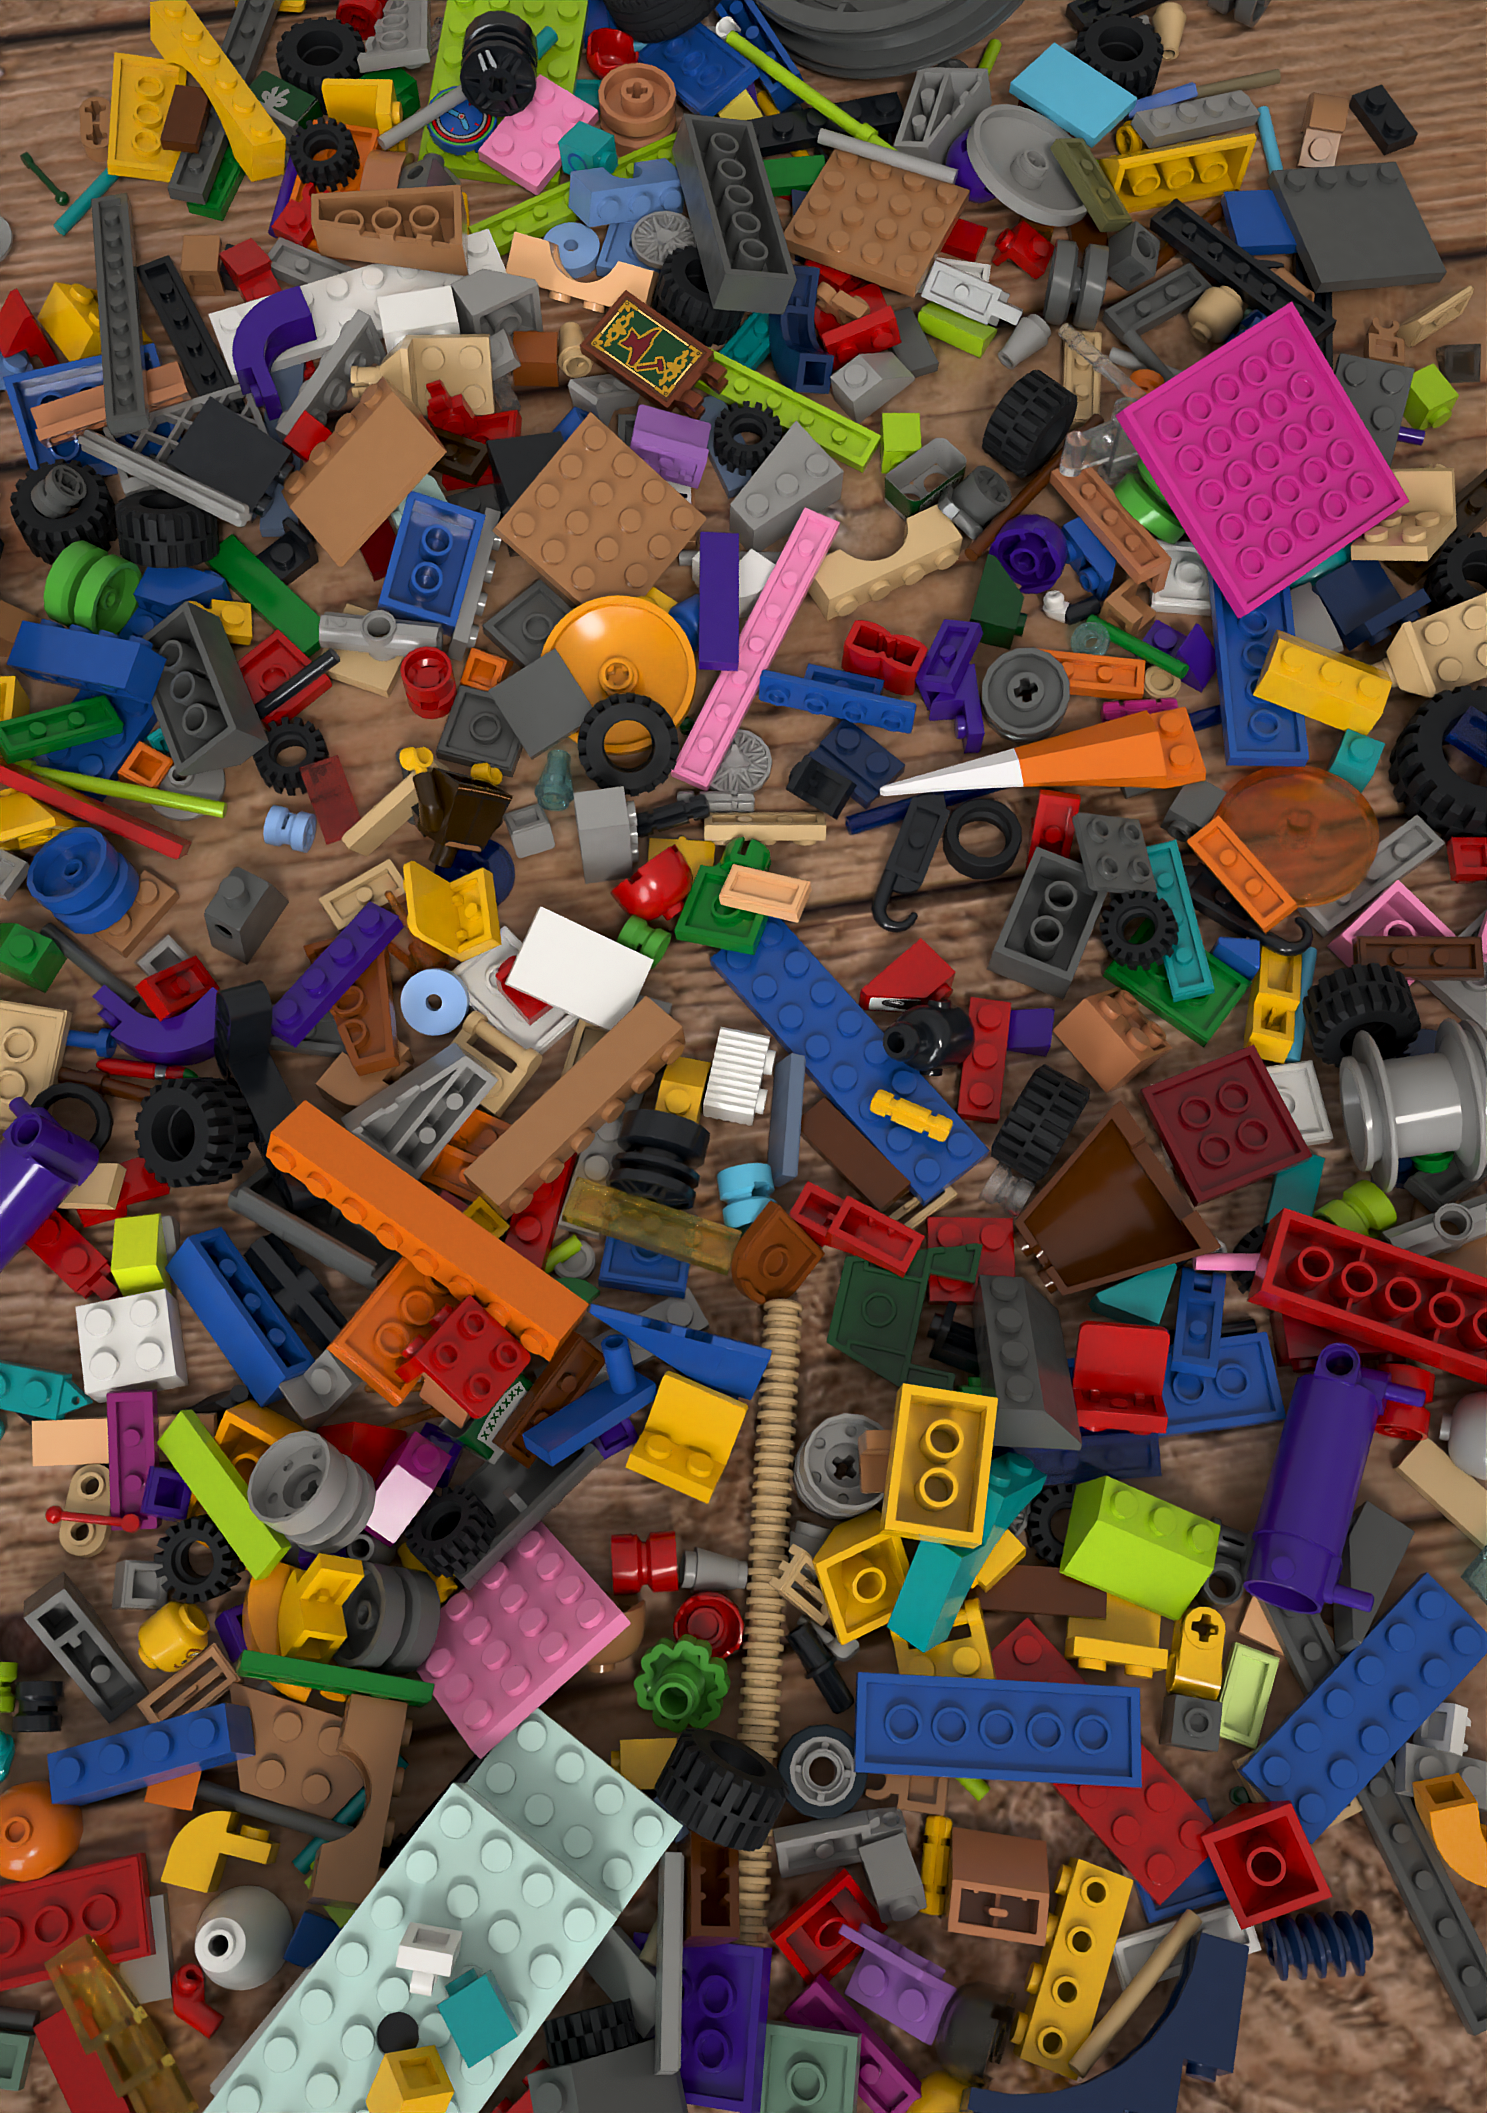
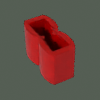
[841,620,928,696]

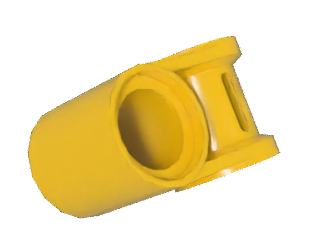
[1165,1607,1226,1701]

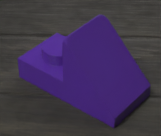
[1135,619,1217,693]
[929,664,985,754]

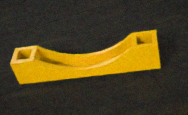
[150,0,286,182]

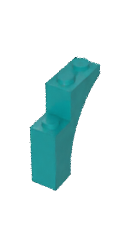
[887,1452,1047,1653]

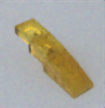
[44,1934,199,2113]

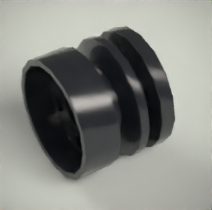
[460,11,538,117]
[606,1109,710,1210]

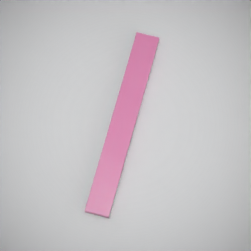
[671,507,840,791]

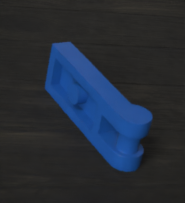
[1170,1266,1226,1378]

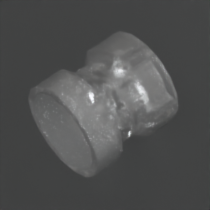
[979,1161,1037,1219]

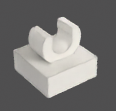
[1413,1702,1471,1756]
[396,1922,463,1996]

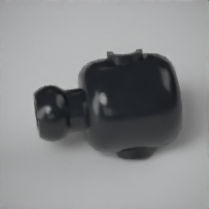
[883,999,975,1076]

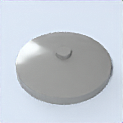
[967,104,1088,227]

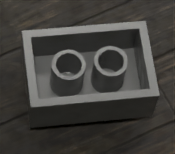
[987,847,1107,1000]

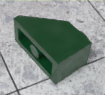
[969,554,1028,650]

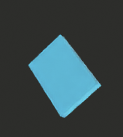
[1009,42,1137,148]

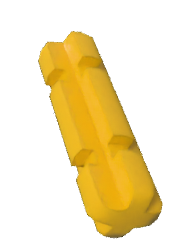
[870,1089,953,1142]
[919,1815,952,1916]

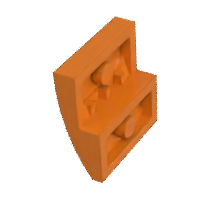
[420,1109,512,1213]

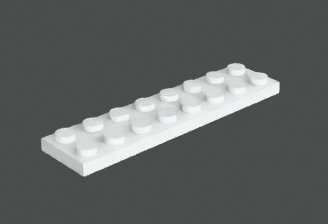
[208,229,507,384]

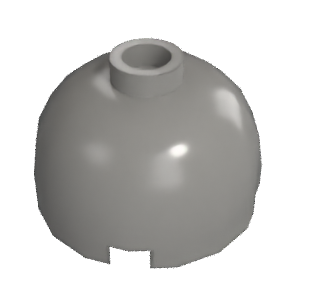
[1439,1391,1487,1480]

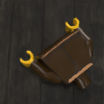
[399,747,513,869]

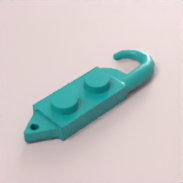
[0,1360,93,1420]

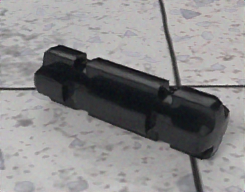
[636,794,710,838]

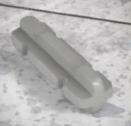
[677,791,755,812]

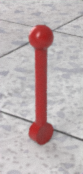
[45,1505,142,1533]

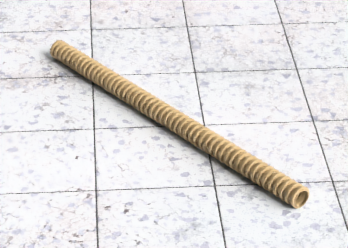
[730,1299,803,1947]

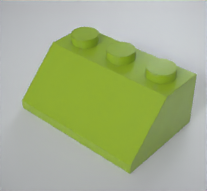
[1059,1476,1221,1621]

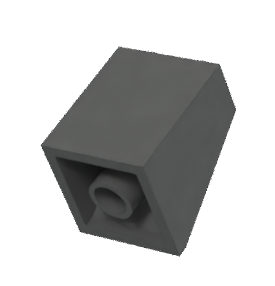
[527,2037,688,2113]

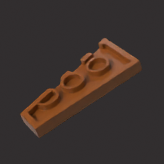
[303,937,400,1076]

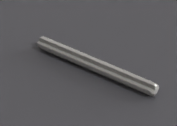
[78,429,252,527]

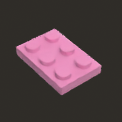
[478,74,599,196]

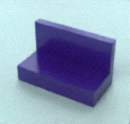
[915,619,983,710]

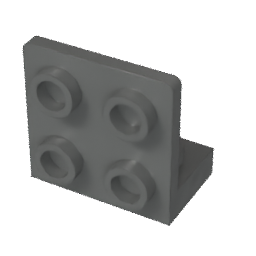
[1072,812,1158,903]

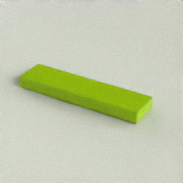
[157,1409,292,1580]

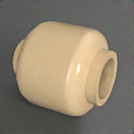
[1188,286,1243,343]

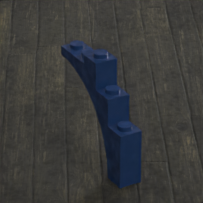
[959,1932,1249,2113]

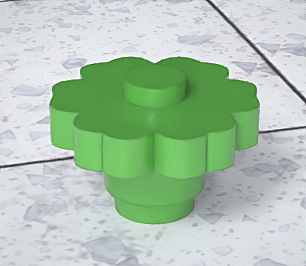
[634,1634,731,1733]

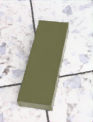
[1050,138,1133,232]

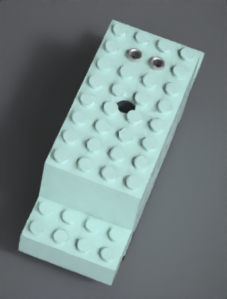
[203,1707,683,2113]

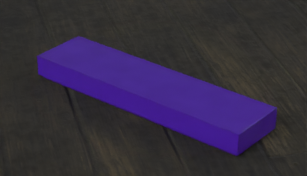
[698,532,739,671]

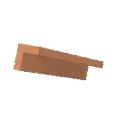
[30,361,192,448]
[1050,456,1172,594]

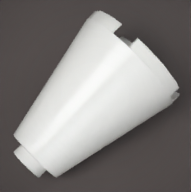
[195,1886,294,1990]

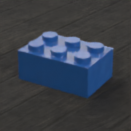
[376,491,486,637]

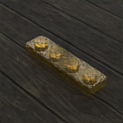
[562,1176,742,1276]

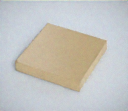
[321,603,405,698]

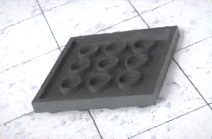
[1267,162,1447,293]

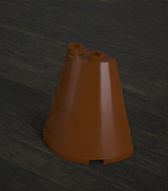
[1013,1101,1221,1296]

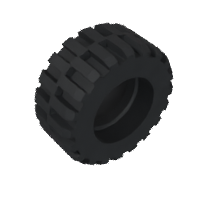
[1388,685,1487,841]

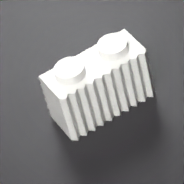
[703,1027,776,1126]

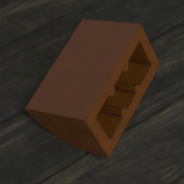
[677,1831,740,1947]

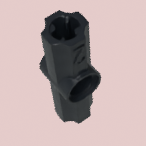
[243,1233,348,1352]

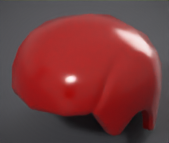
[586,28,639,79]
[673,1591,744,1660]

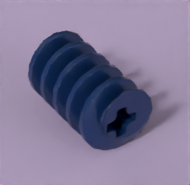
[1262,1910,1374,1981]

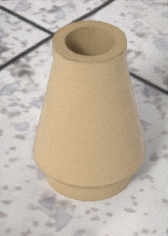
[1152,2,1186,61]
[558,322,594,378]

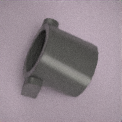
[938,466,1012,540]

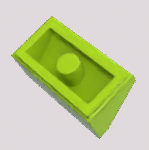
[918,301,998,358]

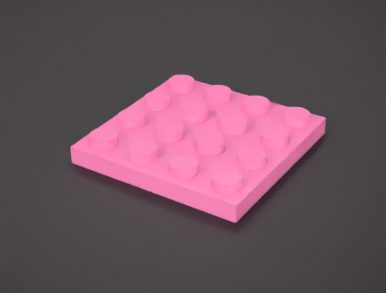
[416,1521,631,1759]

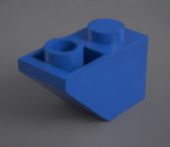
[1061,516,1116,603]
[133,567,233,619]

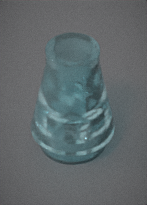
[534,750,574,811]

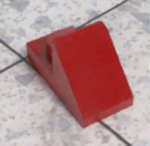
[219,238,282,303]
[0,288,59,367]
[1026,789,1081,870]
[135,955,220,1022]

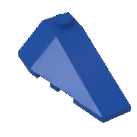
[587,1302,772,1400]

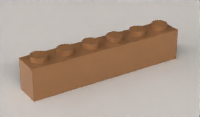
[463,996,686,1221]

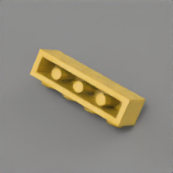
[1009,1857,1134,2081]

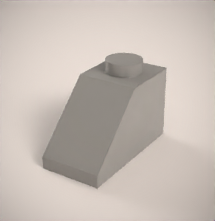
[830,352,915,424]

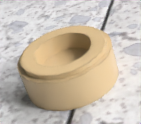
[1143,665,1181,702]

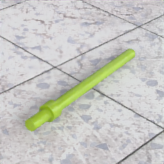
[726,30,898,151]
[14,759,227,818]

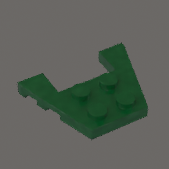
[827,1243,983,1391]

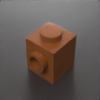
[513,330,560,387]

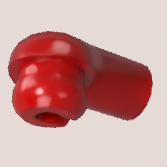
[172,1963,225,2040]

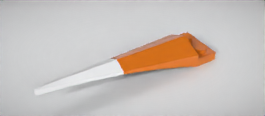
[880,706,1206,796]

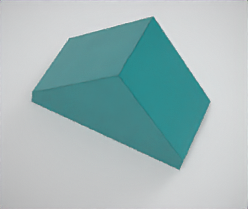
[1088,1263,1177,1326]

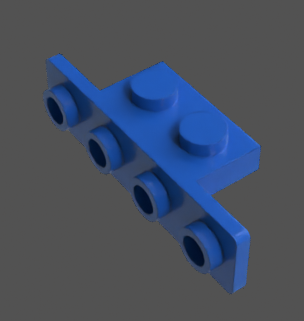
[759,663,917,734]

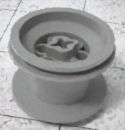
[1339,1018,1487,1193]

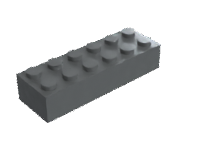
[672,113,797,315]

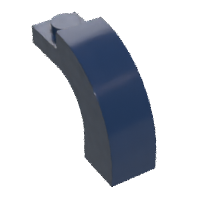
[769,264,834,394]

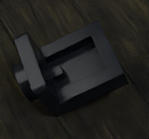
[786,755,857,820]
[926,1300,980,1376]

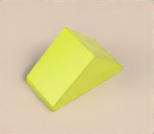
[111,1212,173,1297]

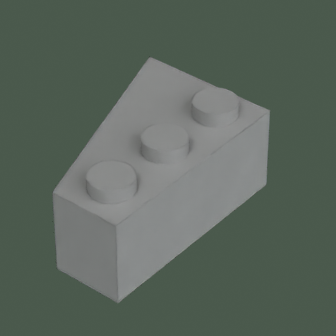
[893,67,992,165]
[729,421,844,552]
[573,786,640,884]
[341,1042,498,1181]

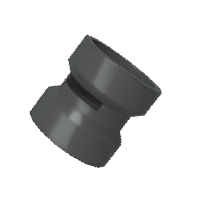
[31,465,87,519]

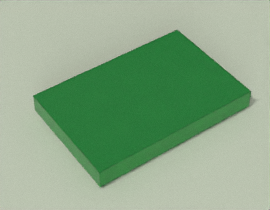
[1103,918,1252,1048]

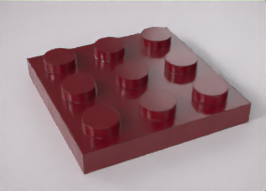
[1138,1044,1312,1208]

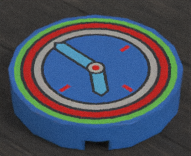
[427,86,498,156]

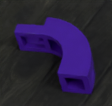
[232,285,317,421]
[92,985,218,1066]

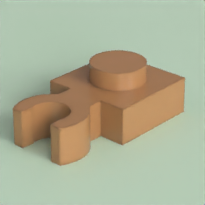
[816,282,871,325]
[1363,317,1405,366]
[865,1774,950,1817]

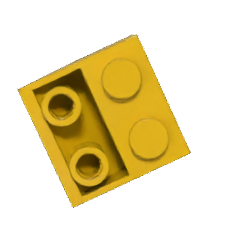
[37,282,153,362]

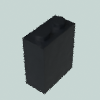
[167,396,295,523]

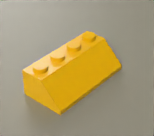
[1099,133,1257,213]

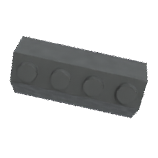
[142,601,269,776]
[971,1275,1082,1450]

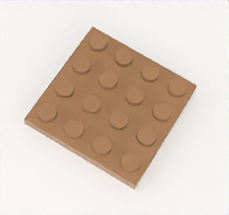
[784,149,970,298]
[492,412,707,606]

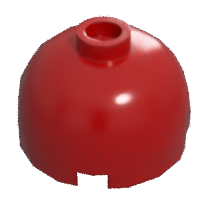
[610,844,693,921]

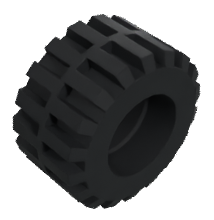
[1074,13,1164,100]
[276,17,367,115]
[652,245,745,347]
[982,370,1078,478]
[10,459,118,565]
[115,489,220,568]
[1423,532,1487,616]
[577,692,679,797]
[1302,963,1421,1068]
[991,1064,1090,1182]
[135,1077,254,1188]
[655,1728,790,1851]

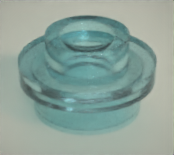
[1071,622,1110,656]

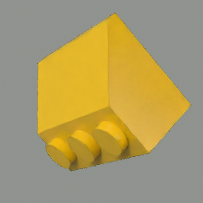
[1253,629,1393,736]

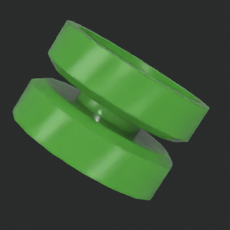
[1113,458,1185,544]
[43,540,142,635]

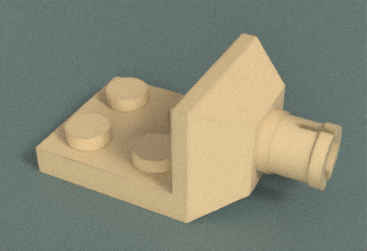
[351,334,495,416]
[1351,464,1457,561]
[1371,593,1487,699]

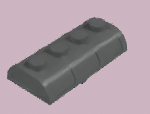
[228,1165,402,1292]
[445,1442,604,1591]

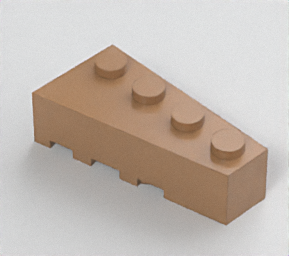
[311,185,469,276]

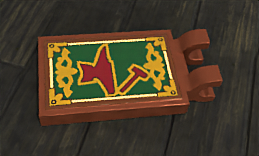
[580,290,728,420]

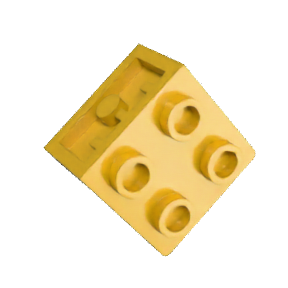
[625,1371,748,1504]

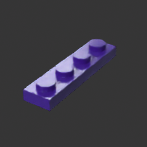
[271,901,404,1048]

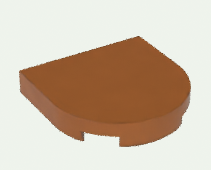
[731,1201,825,1304]

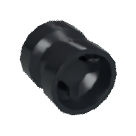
[12,1681,65,1732]

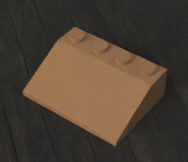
[281,377,447,568]

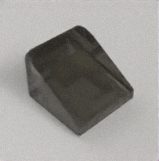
[1436,344,1481,384]

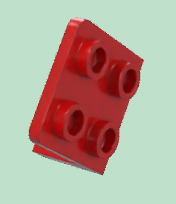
[814,283,902,371]
[394,1294,531,1419]
[1072,1320,1170,1435]

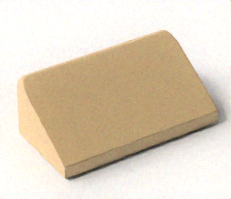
[1397,285,1474,348]

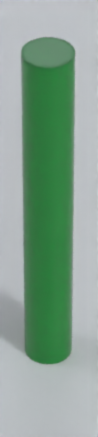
[1085,614,1189,679]

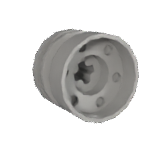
[792,1413,884,1521]
[247,1430,376,1555]

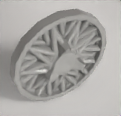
[631,211,697,269]
[709,729,772,795]

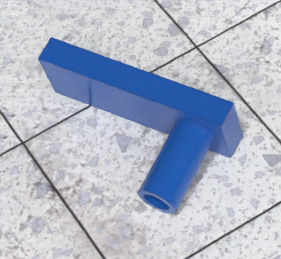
[522,1334,657,1467]

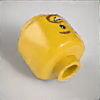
[138,1601,210,1673]

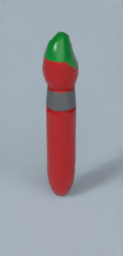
[96,1058,198,1081]

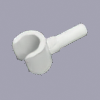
[707,16,741,42]

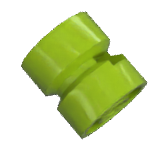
[1312,1179,1397,1239]

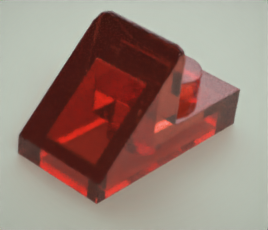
[299,755,361,845]

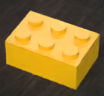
[879,1383,998,1549]

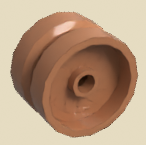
[598,63,677,157]

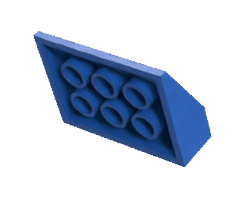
[3,343,182,478]

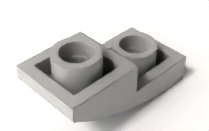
[1290,582,1344,653]

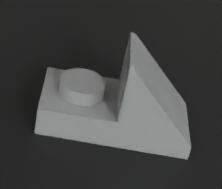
[568,374,640,427]
[278,1349,363,1433]

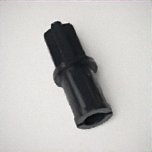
[785,1620,855,1714]

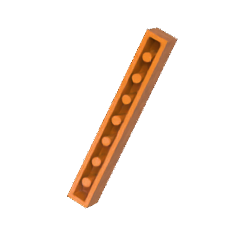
[266,1100,590,1362]

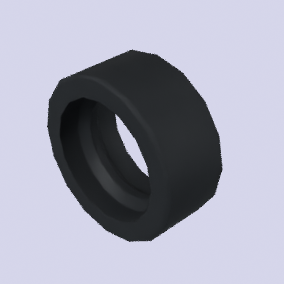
[943,799,1022,880]
[31,1082,113,1153]

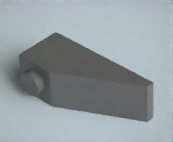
[1333,1501,1415,1656]
[23,1572,149,1724]

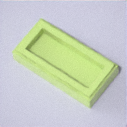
[1216,1642,1280,1749]

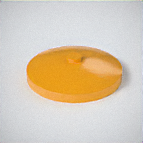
[541,595,697,756]

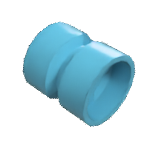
[717,1163,777,1238]

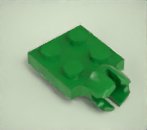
[674,837,771,955]

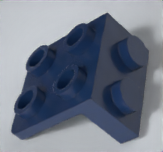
[1312,560,1431,651]

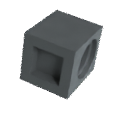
[1107,221,1160,291]
[1161,781,1227,842]
[1159,1694,1223,1753]

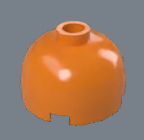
[0,1780,83,1882]

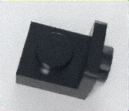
[256,517,319,586]

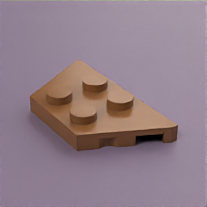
[230,1682,364,1820]

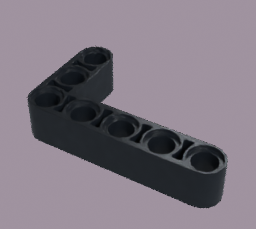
[214,980,328,1214]

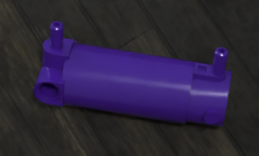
[0,1097,99,1273]
[1243,1343,1426,1614]

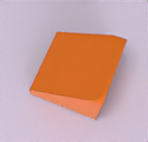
[459,647,514,692]
[117,741,174,789]
[144,1770,202,1811]

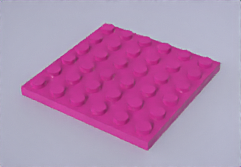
[1115,302,1409,619]

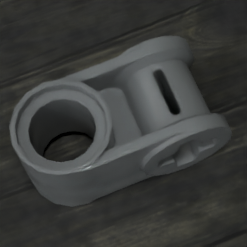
[1194,1516,1255,1611]

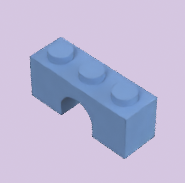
[568,158,685,227]

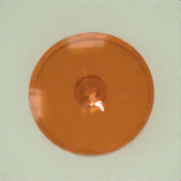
[1216,766,1379,907]

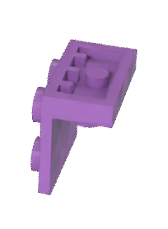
[629,404,711,489]
[838,1922,957,2046]

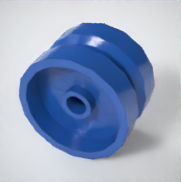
[27,827,139,934]

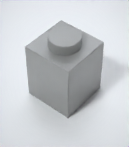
[858,1832,927,1923]

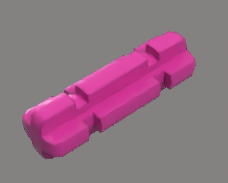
[1100,697,1178,723]

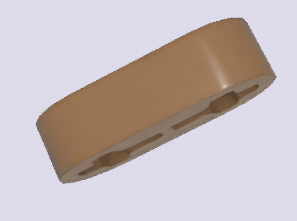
[79,96,111,162]

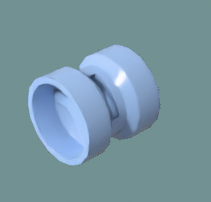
[263,805,317,853]

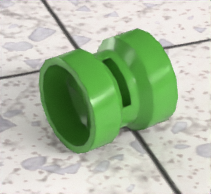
[617,915,672,969]

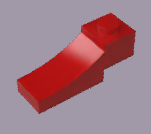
[788,1181,925,1278]

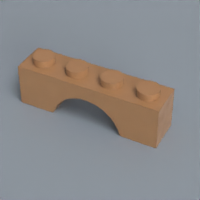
[306,1693,413,1910]

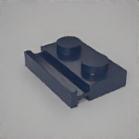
[808,719,905,810]

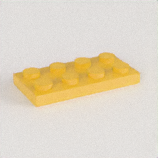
[107,52,187,182]

